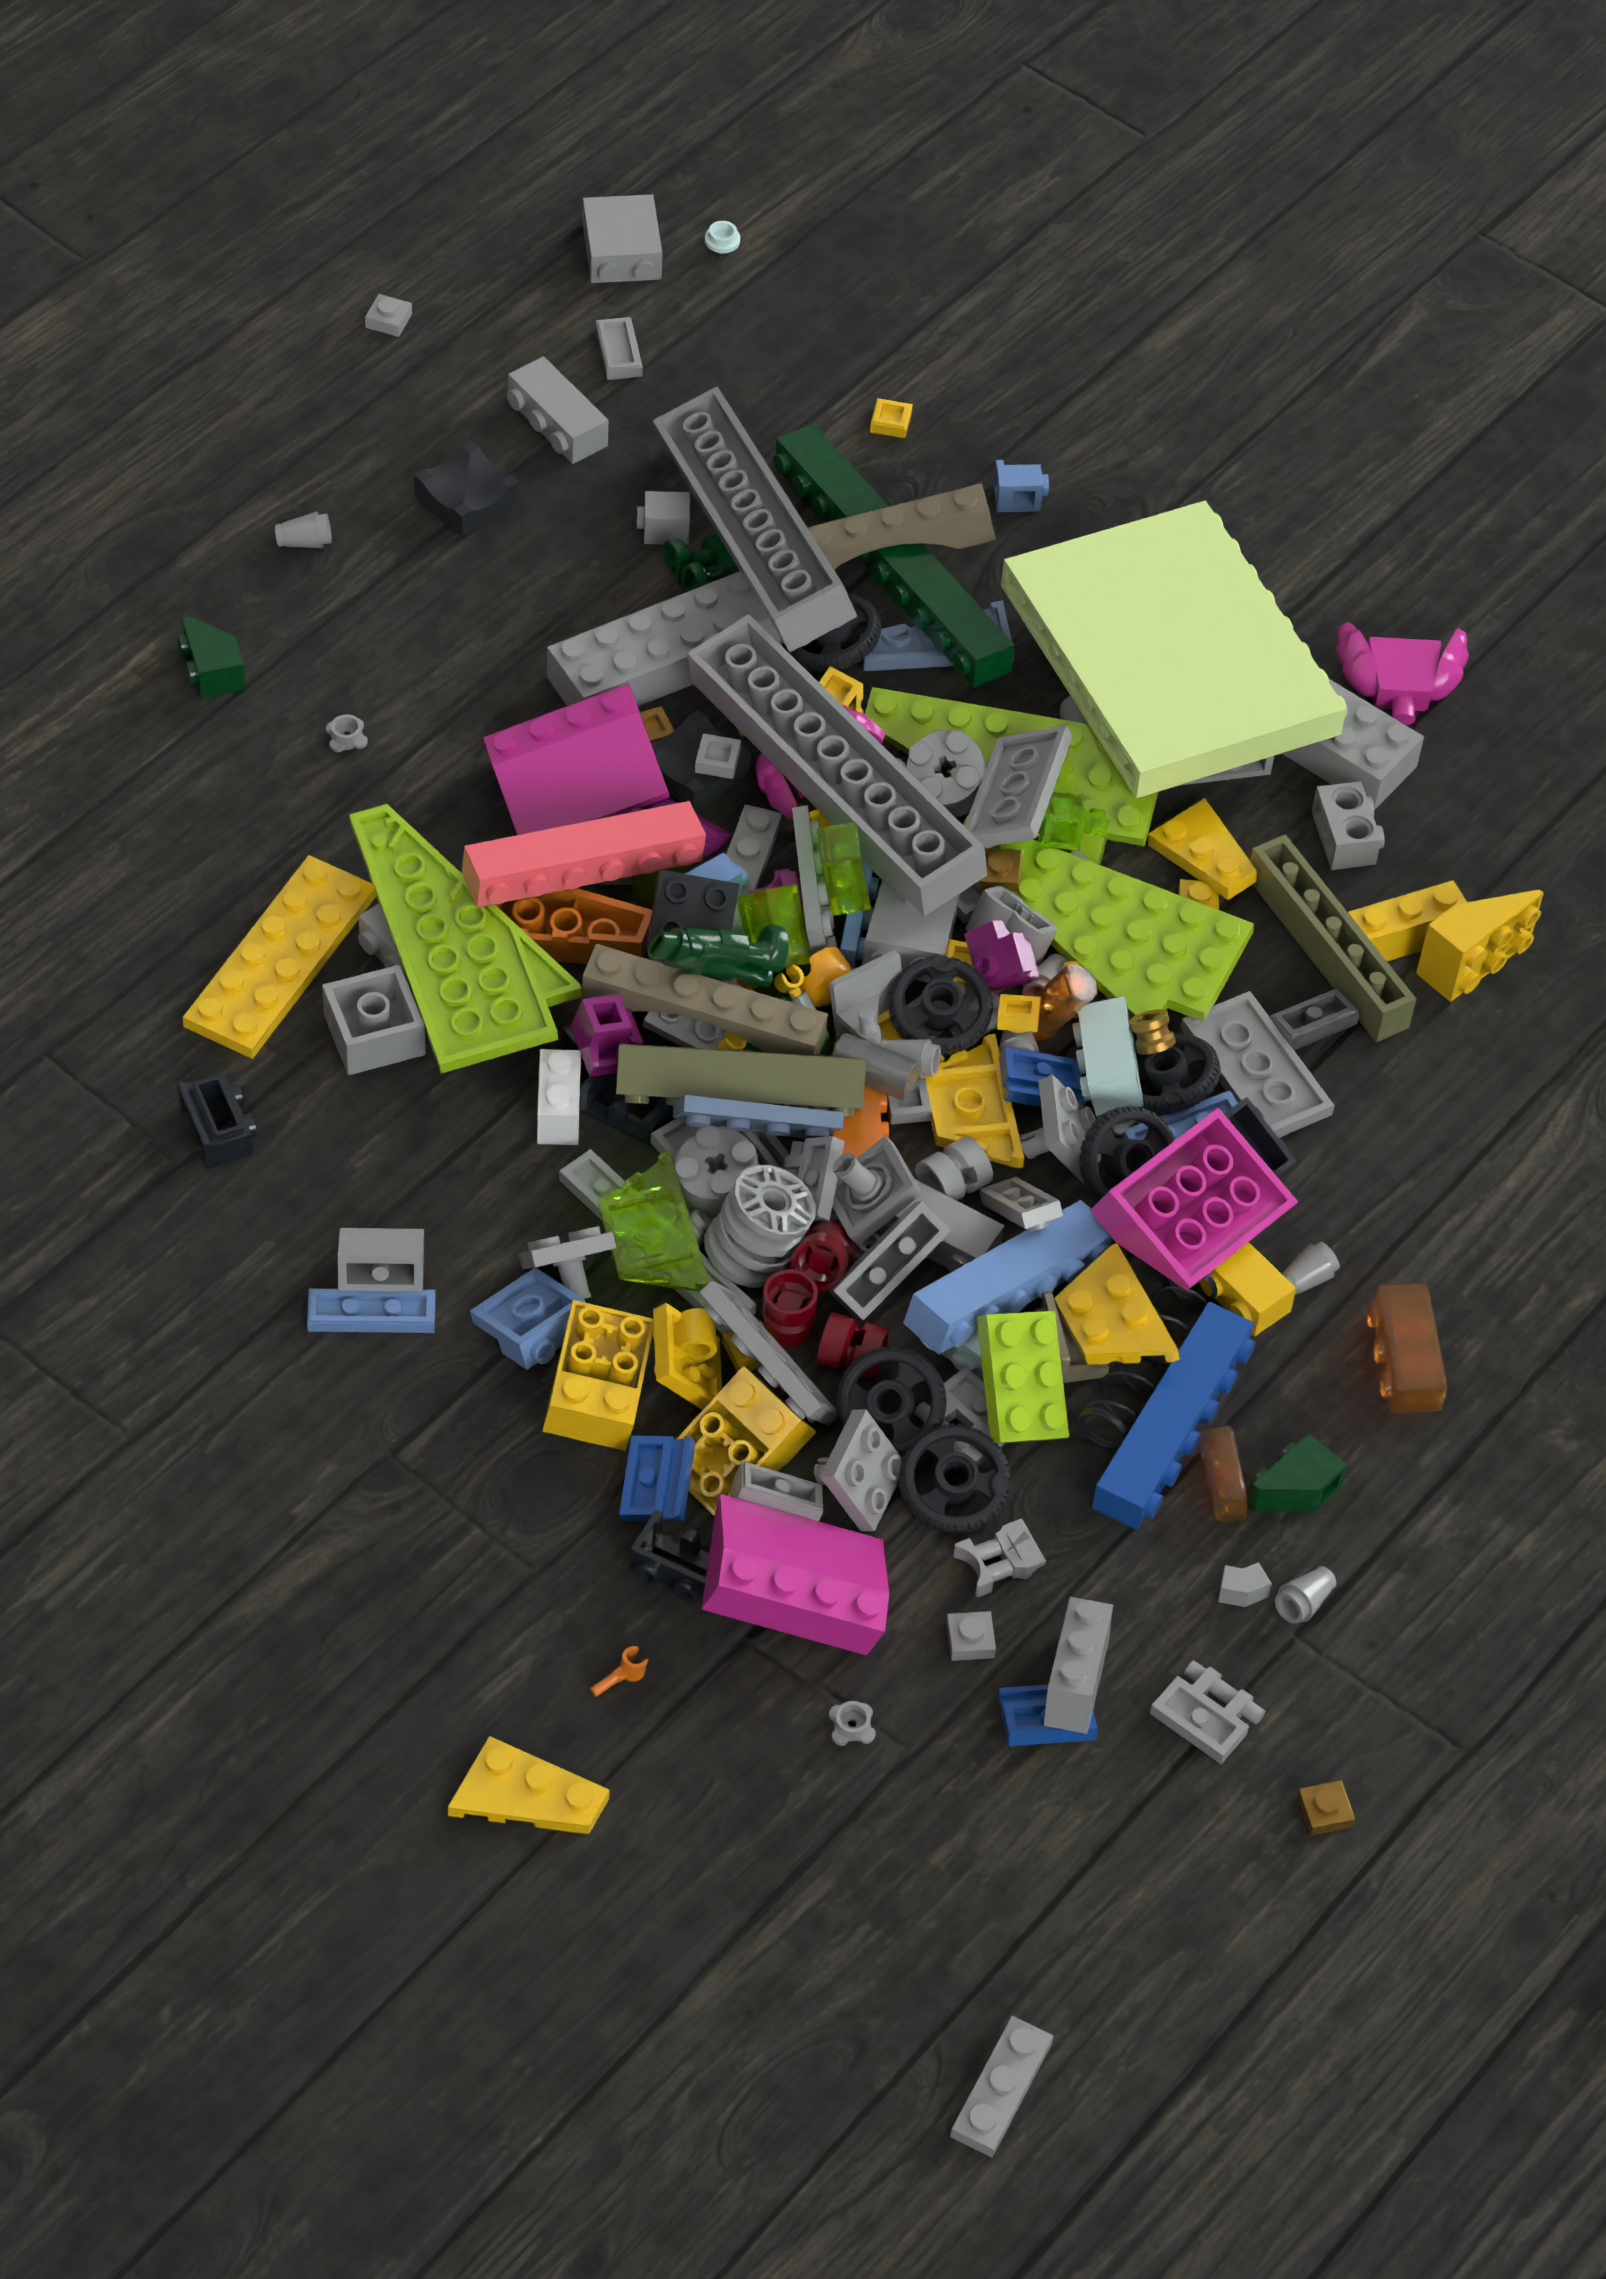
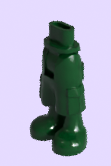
[663,533,739,593]
[648,924,789,989]

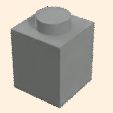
[637,491,690,545]

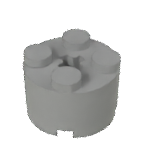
[907,730,987,817]
[675,1125,759,1221]

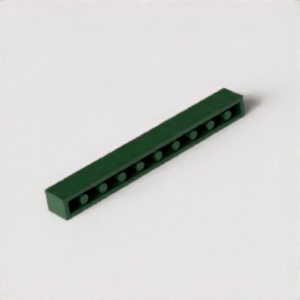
[773,424,1014,688]

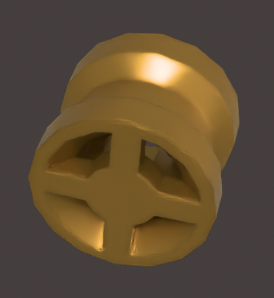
[1129,1009,1176,1055]

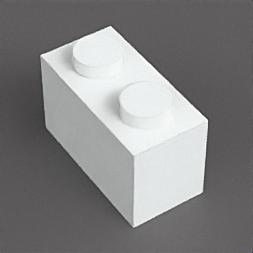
[537,1049,581,1145]

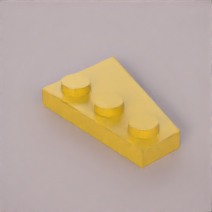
[1148,798,1257,900]

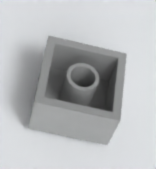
[322,965,426,1075]

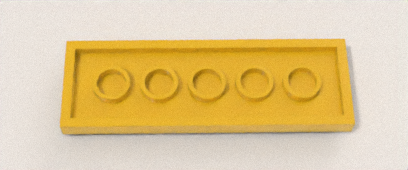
[183,855,376,1059]

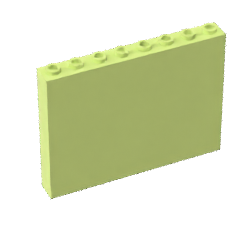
[1001,500,1347,798]

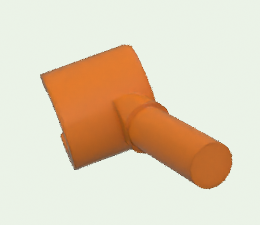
[590,1646,648,1697]

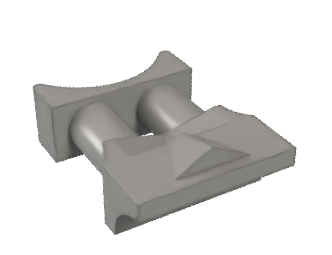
[953,1519,1046,1598]

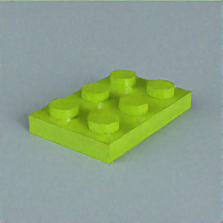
[977,1311,1069,1444]

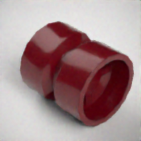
[791,1221,856,1291]
[761,1269,818,1347]
[817,1312,890,1381]

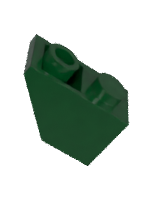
[177,616,246,698]
[1248,1433,1348,1512]

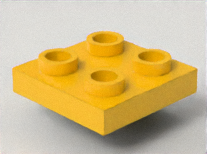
[653,1303,722,1410]

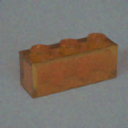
[1367,1283,1447,1413]

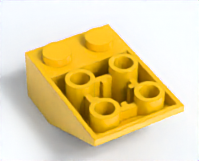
[1416,890,1544,1002]
[542,1300,654,1451]
[677,1366,816,1516]

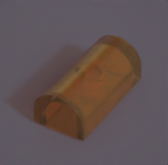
[1033,965,1097,1041]
[1198,1426,1247,1522]

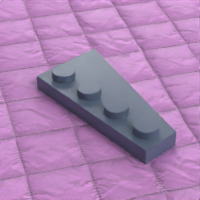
[859,600,1014,671]
[673,1095,844,1139]

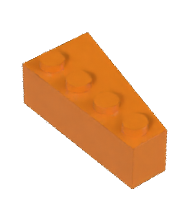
[495,888,652,964]

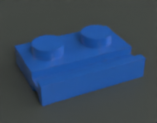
[999,1046,1086,1107]
[619,1436,695,1523]
[998,1684,1097,1746]

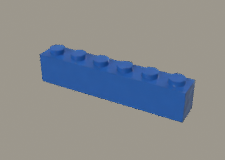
[1092,1302,1256,1530]

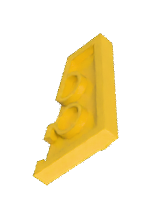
[448,1736,610,1834]

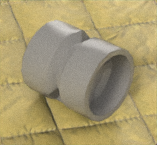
[915,1136,993,1201]

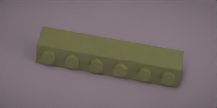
[1250,834,1416,1043]
[616,1044,866,1116]

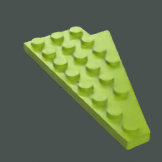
[865,687,1158,865]
[349,804,582,1074]
[962,816,1254,1022]

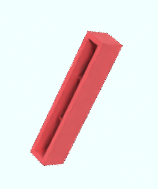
[462,801,706,907]

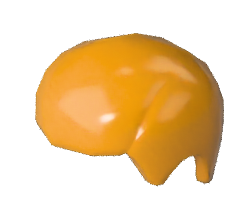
[799,946,852,1007]

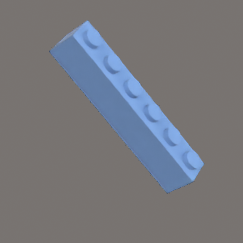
[903,1200,1113,1354]

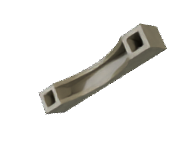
[807,483,996,569]
[582,944,828,1055]

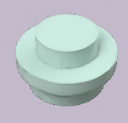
[705,221,740,254]

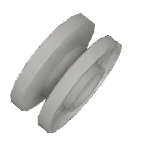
[721,1165,816,1257]
[704,1208,797,1288]

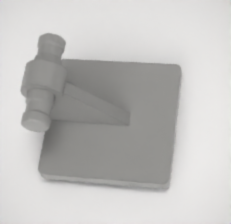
[829,950,906,1046]

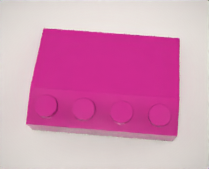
[483,683,670,835]
[1090,1108,1298,1290]
[702,1494,889,1655]

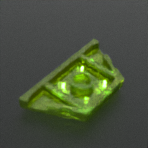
[598,1151,709,1292]

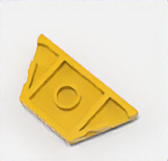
[925,1034,1024,1168]
[1054,1243,1180,1365]

